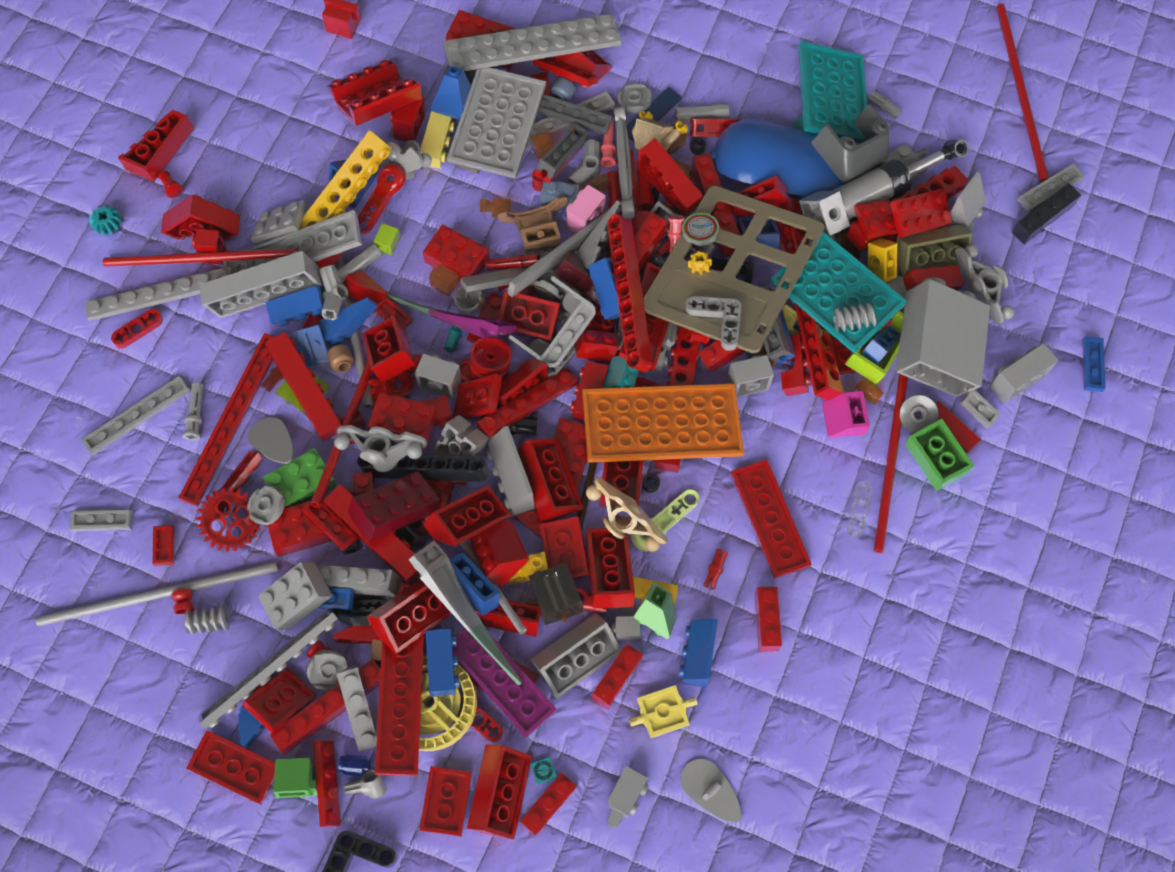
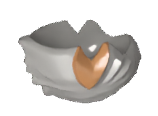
[454,286,486,314]

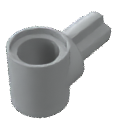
[344,770,387,799]

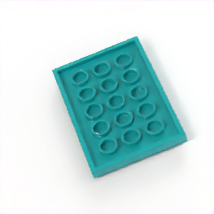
[798,41,867,143]
[771,232,907,354]

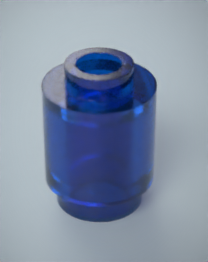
[338,754,371,777]

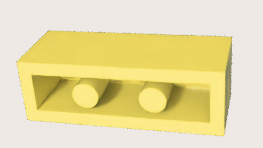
[420,111,455,169]

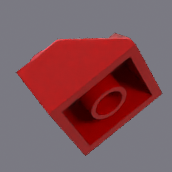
[390,96,425,142]

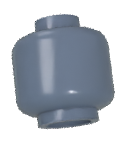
[550,78,576,102]

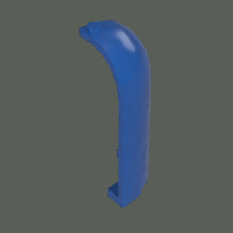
[710,119,846,197]

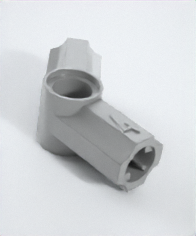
[567,140,600,187]
[319,265,348,321]

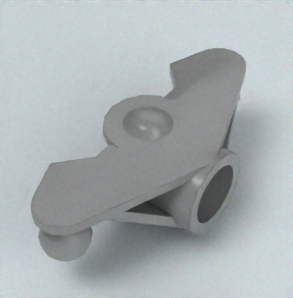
[369,137,432,179]
[955,244,1015,325]
[334,425,427,472]

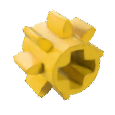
[688,251,712,275]

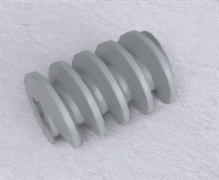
[833,303,876,333]
[184,605,230,634]

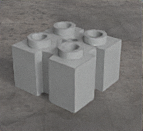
[433,415,489,469]

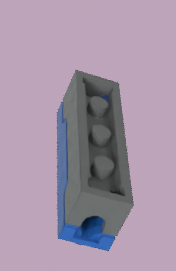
[760,285,795,364]

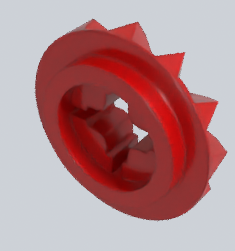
[388,371,414,397]

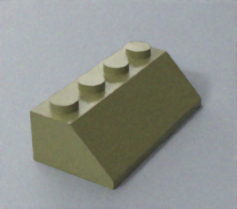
[896,224,973,278]

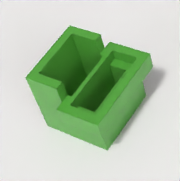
[273,758,317,798]

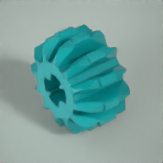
[89,204,122,236]

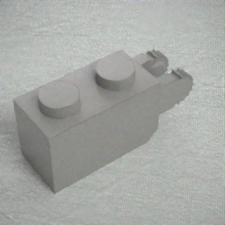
[607,766,649,829]

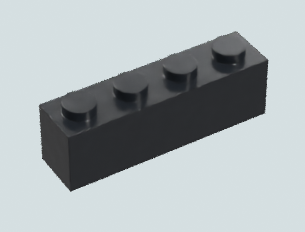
[1012,183,1081,245]

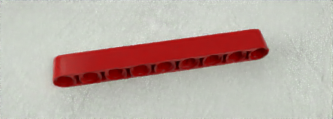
[608,214,652,372]

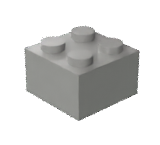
[415,353,462,400]
[727,355,774,398]

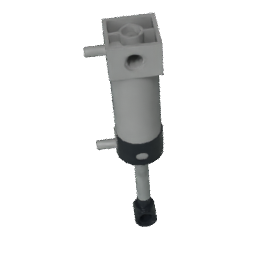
[799,139,969,242]

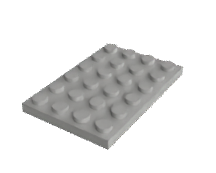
[447,67,546,179]

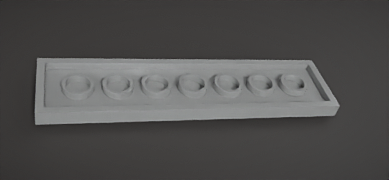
[223,210,362,273]
[198,610,338,729]

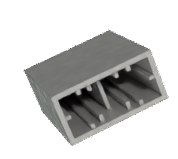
[896,277,990,397]

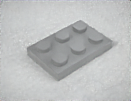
[251,200,308,244]

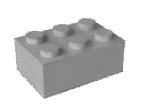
[990,343,1059,404]
[258,562,333,630]

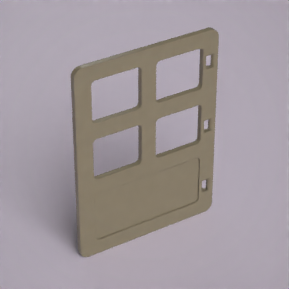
[643,186,824,353]

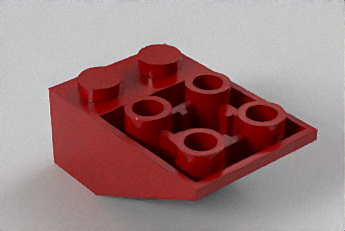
[575,305,619,362]

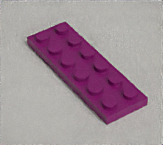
[453,628,557,738]

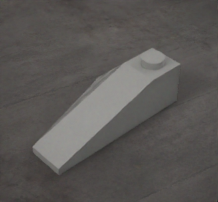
[574,201,621,270]

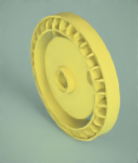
[419,656,477,751]

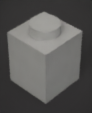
[611,616,641,641]

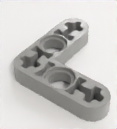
[686,296,742,351]

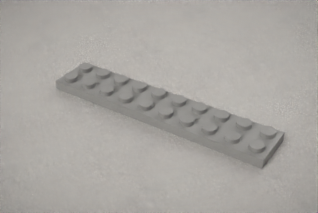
[443,14,621,71]

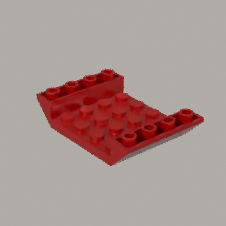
[328,59,422,126]

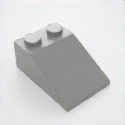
[945,172,986,231]

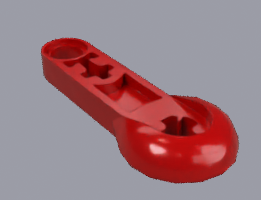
[358,164,406,234]

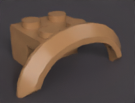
[497,197,568,255]

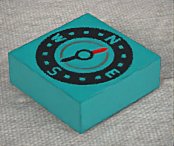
[531,757,557,785]

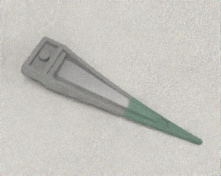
[409,541,522,686]

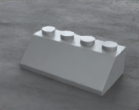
[485,426,535,516]
[530,613,622,699]

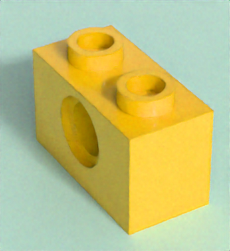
[868,238,898,282]

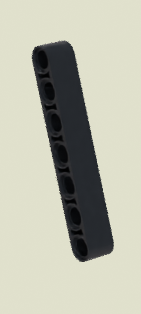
[357,454,490,482]

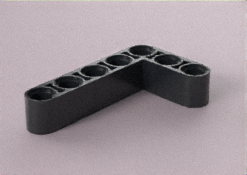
[322,831,397,872]

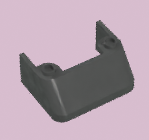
[811,104,889,183]

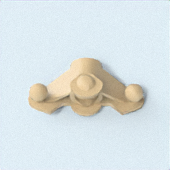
[586,477,668,552]

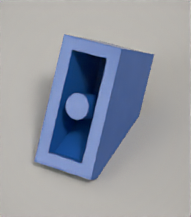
[238,705,266,750]

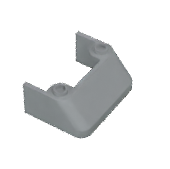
[508,276,596,368]

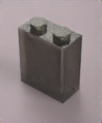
[528,563,584,625]

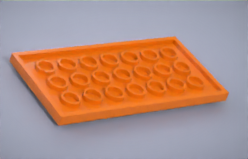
[582,384,744,462]

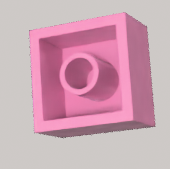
[566,185,606,234]

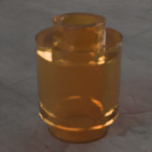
[855,378,884,404]

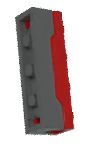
[534,123,589,184]

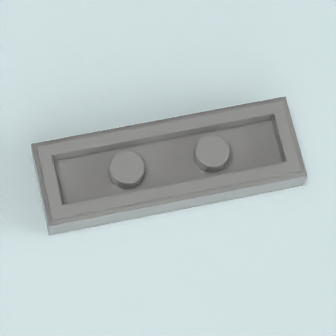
[70,509,133,531]

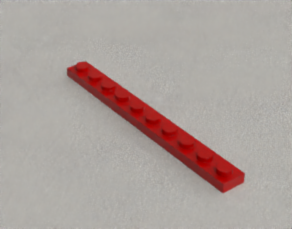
[178,333,275,507]

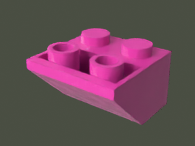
[822,391,870,438]

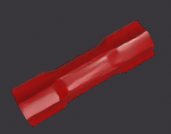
[637,161,654,212]

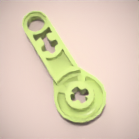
[630,490,699,552]

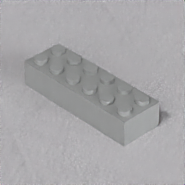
[199,251,322,319]

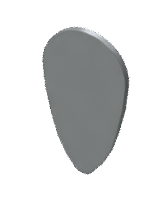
[248,417,294,464]
[680,759,742,823]

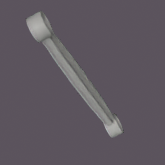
[614,106,635,219]

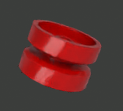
[468,337,512,382]

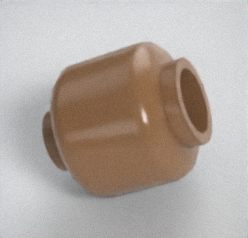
[327,345,354,373]

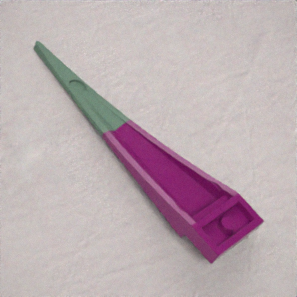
[386,293,517,339]

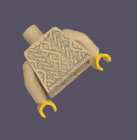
[632,111,688,150]

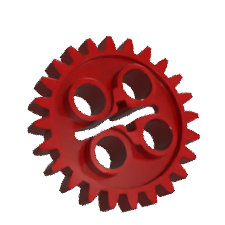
[195,487,260,552]

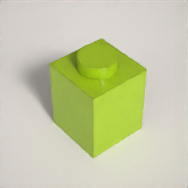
[373,223,401,255]

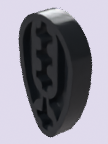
[332,595,388,626]

